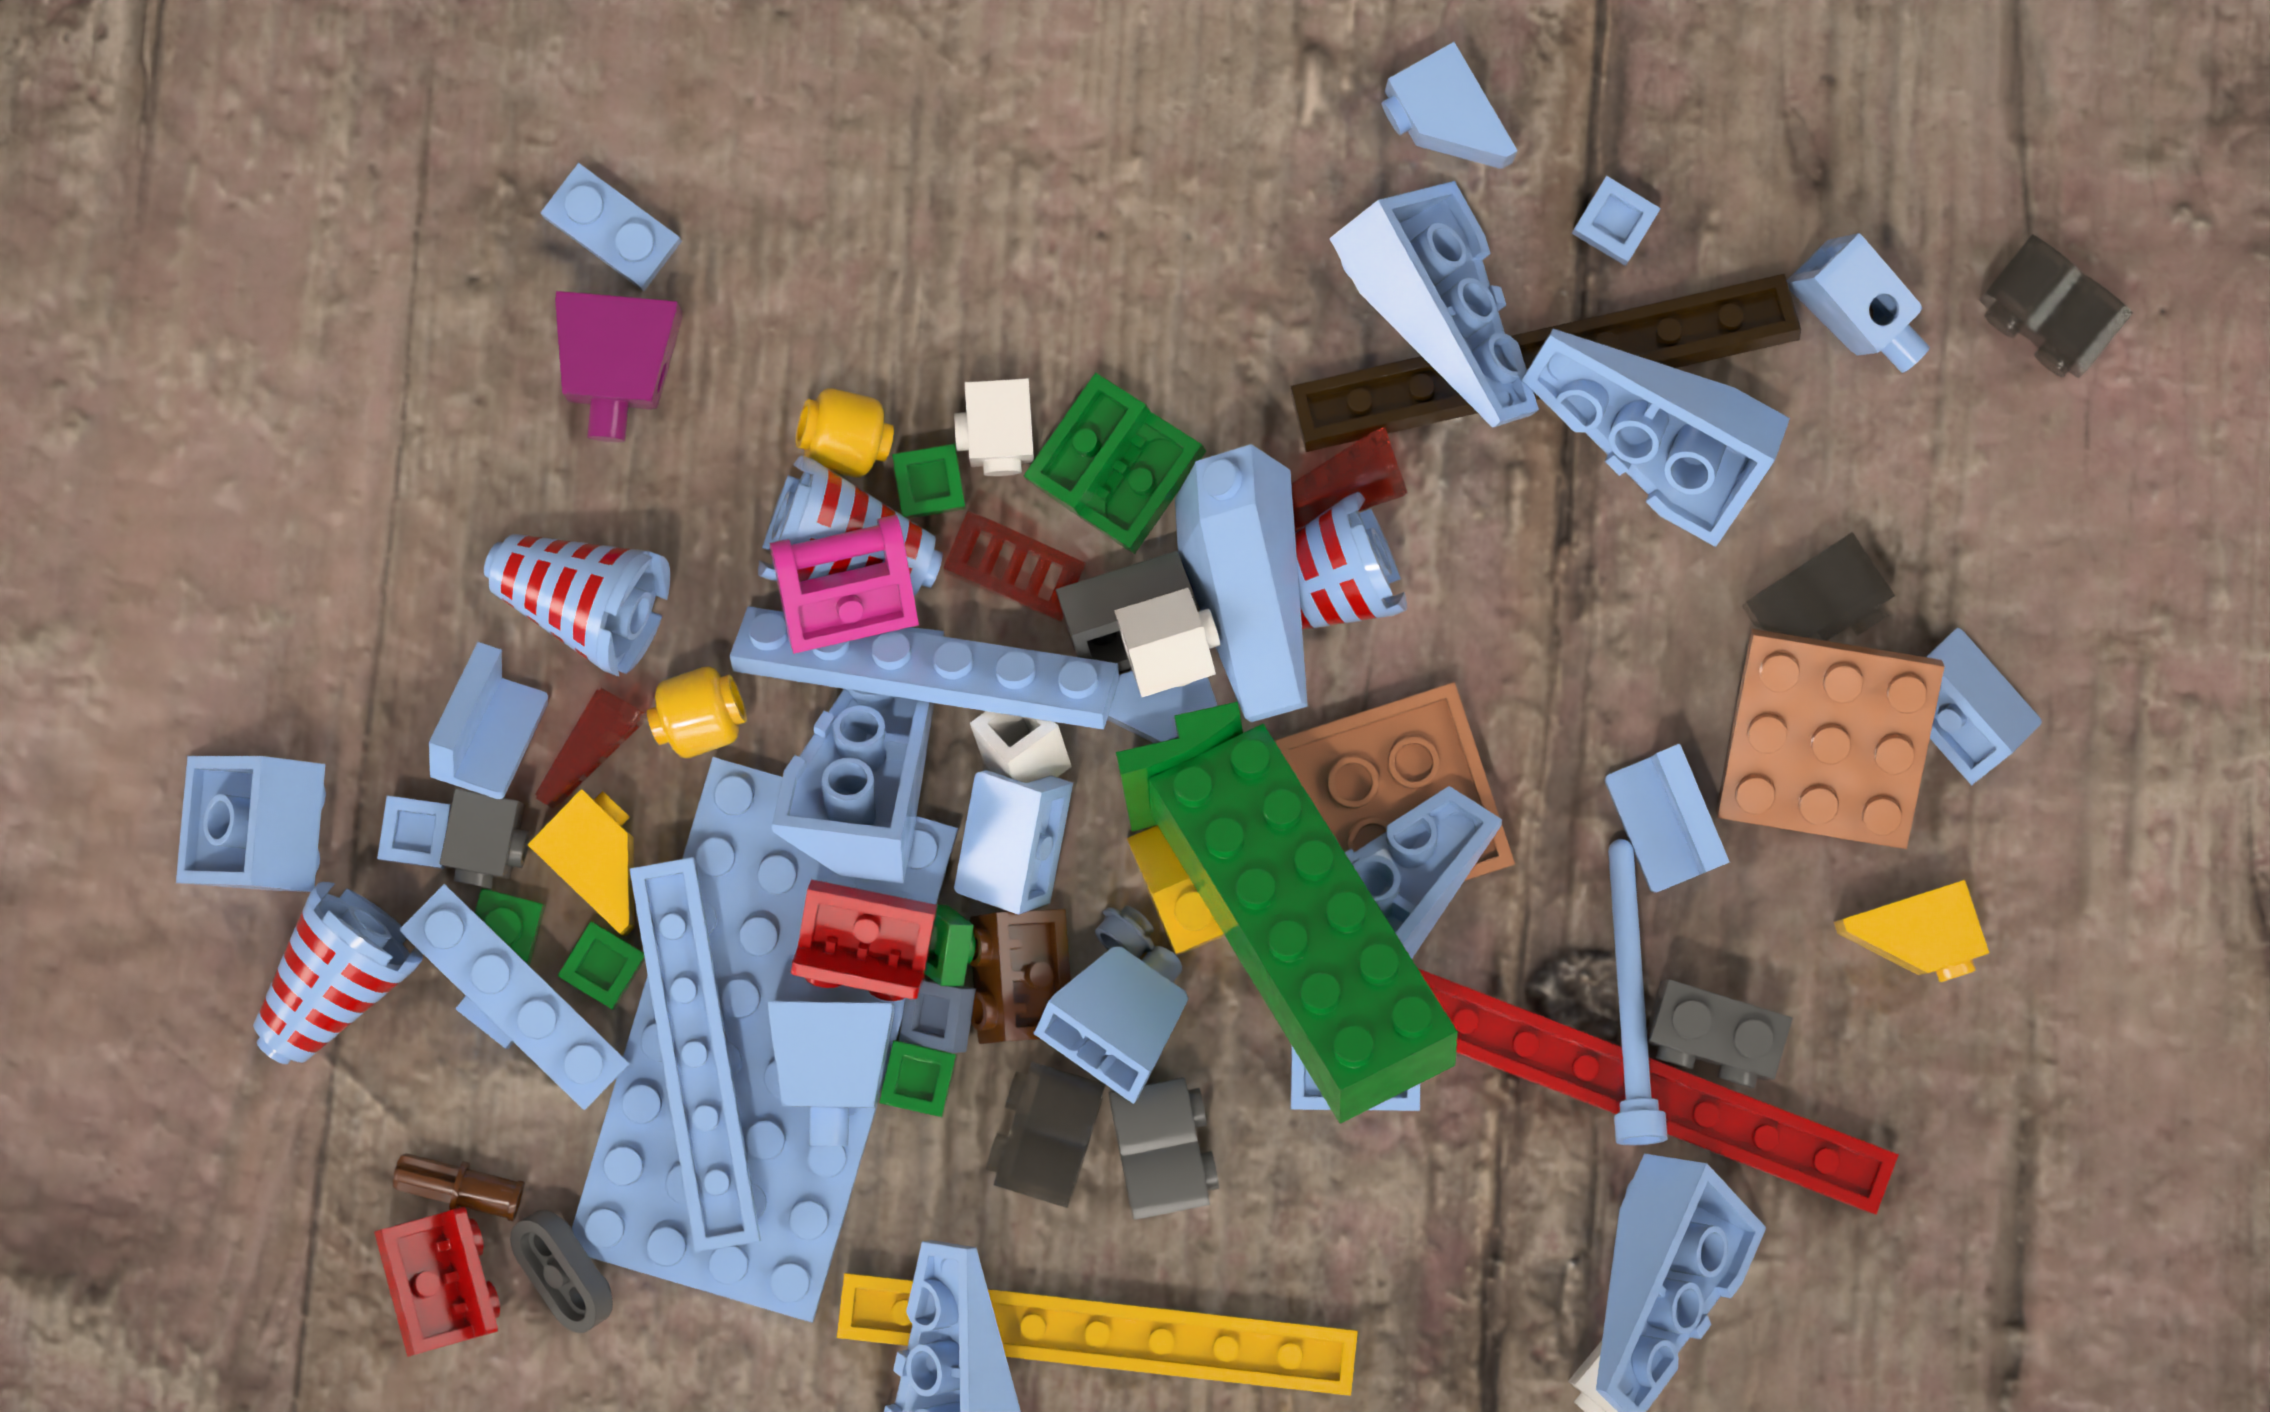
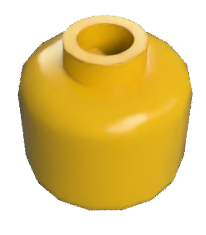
[795,388,894,478]
[647,666,747,758]

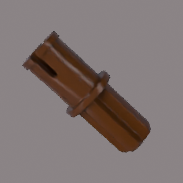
[393,1153,525,1222]

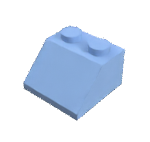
[176,756,326,892]

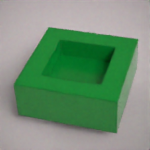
[892,444,966,519]
[475,888,546,966]
[925,904,975,986]
[557,921,645,1010]
[879,1040,957,1117]

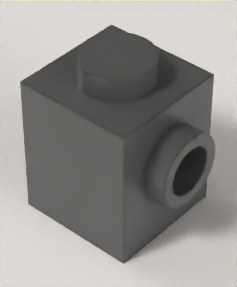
[439,789,530,889]

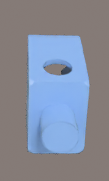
[1787,233,1930,373]
[1034,946,1189,1104]
[768,1001,895,1146]

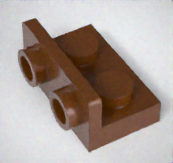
[969,909,1071,1044]

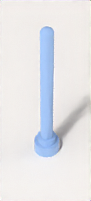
[1608,839,1668,1145]

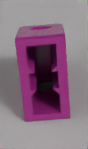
[555,291,682,442]

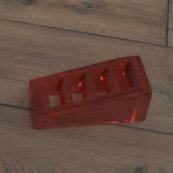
[1291,427,1408,532]
[943,510,1086,622]
[535,688,647,808]

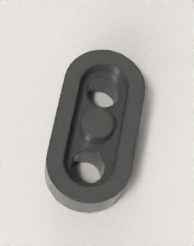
[510,1210,613,1333]

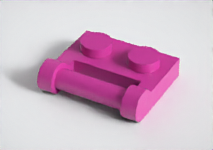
[770,514,919,654]

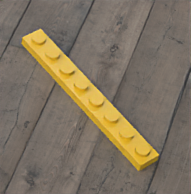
[837,1273,1358,1396]

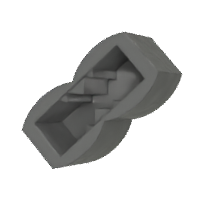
[1108,1077,1219,1220]

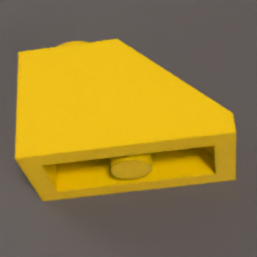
[528,789,635,936]
[1126,825,1225,956]
[1834,880,1989,982]

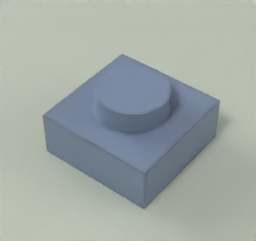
[899,978,976,1053]

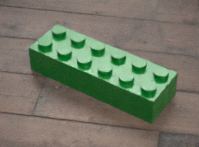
[1149,723,1458,1124]

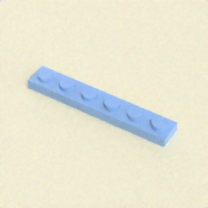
[730,606,1119,730]
[630,857,761,1253]

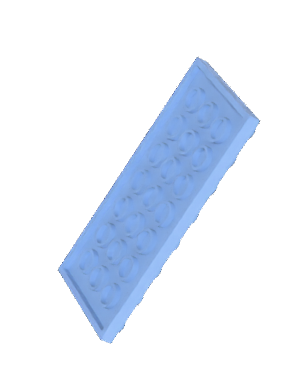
[572,757,959,1323]

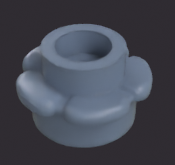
[1095,906,1154,958]

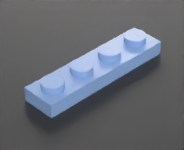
[399,884,630,1110]

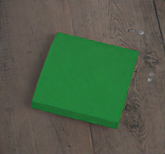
[1023,372,1206,554]
[1116,702,1243,832]

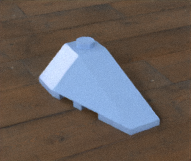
[1329,181,1539,428]
[1522,329,1790,547]
[1175,444,1308,722]
[772,627,944,883]
[1345,786,1502,958]
[1596,1153,1766,1412]
[884,1240,1021,1412]

